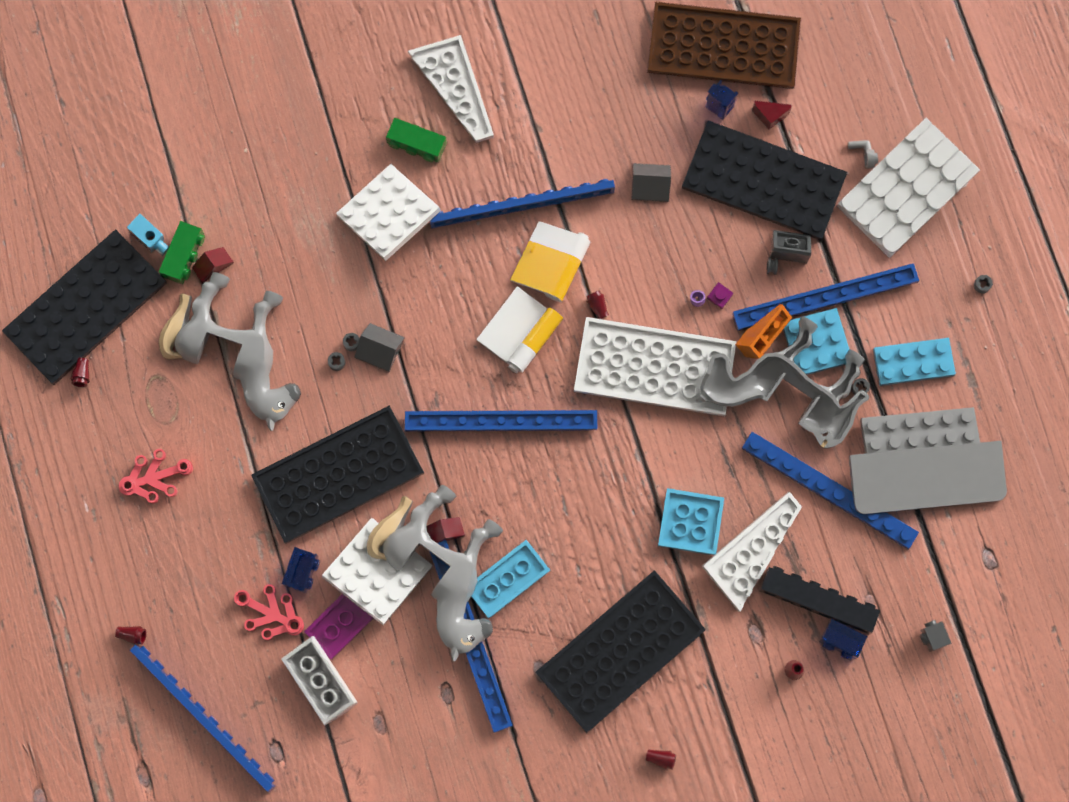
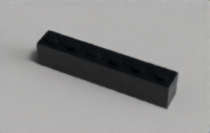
[759,566,880,634]

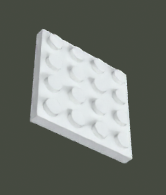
[336,164,441,261]
[322,518,432,625]

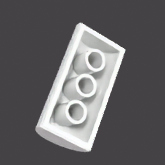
[281,636,358,725]

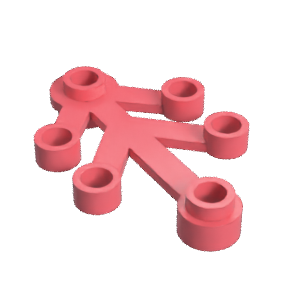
[119,449,193,504]
[234,584,304,640]

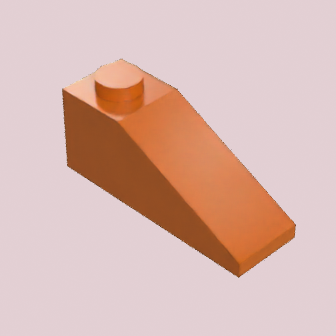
[735,304,792,359]

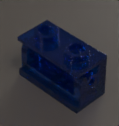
[706,80,738,120]
[282,547,320,593]
[819,619,868,660]

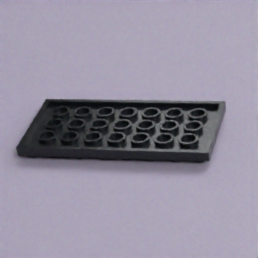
[681,120,847,241]
[2,229,167,385]
[251,405,424,544]
[535,570,706,733]

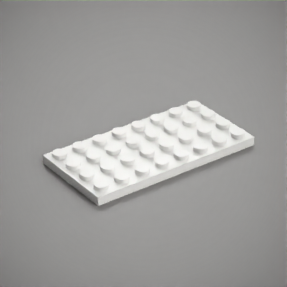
[574,317,737,417]

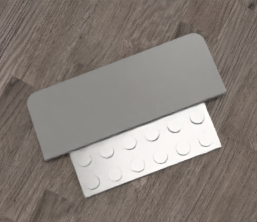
[849,407,1007,514]

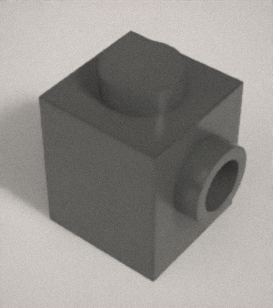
[920,620,952,652]

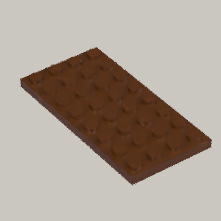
[647,2,801,89]

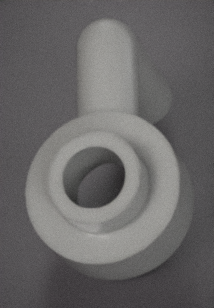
[848,140,878,169]

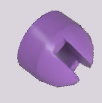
[690,290,705,307]

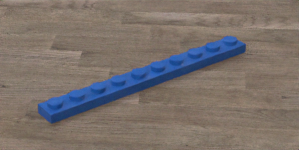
[430,179,615,228]
[732,263,919,331]
[405,410,597,432]
[742,432,919,549]
[430,540,513,733]
[130,645,276,792]

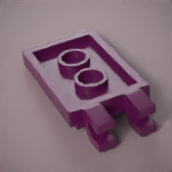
[304,594,374,660]

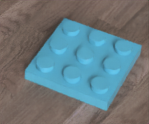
[783,308,849,375]
[658,488,724,555]

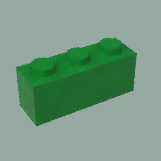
[386,117,447,163]
[159,221,205,285]

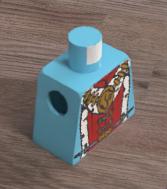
[127,214,169,256]

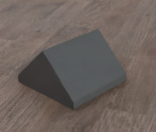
[632,163,671,202]
[770,230,812,264]
[355,323,405,372]

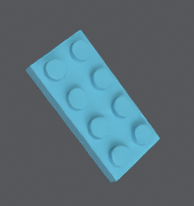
[873,338,956,386]
[471,540,550,619]

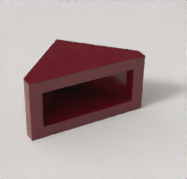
[752,101,792,130]
[192,247,234,284]
[426,517,465,543]

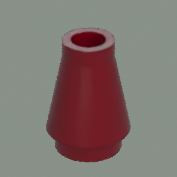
[586,290,609,319]
[70,358,90,387]
[115,626,147,646]
[785,660,804,680]
[646,749,676,770]

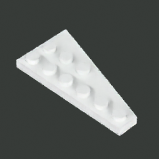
[408,35,494,143]
[702,492,802,612]

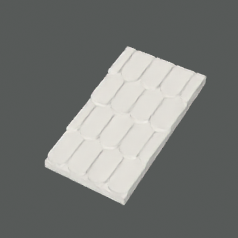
[837,118,980,258]

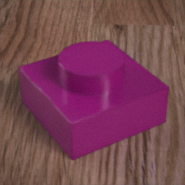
[707,282,734,309]

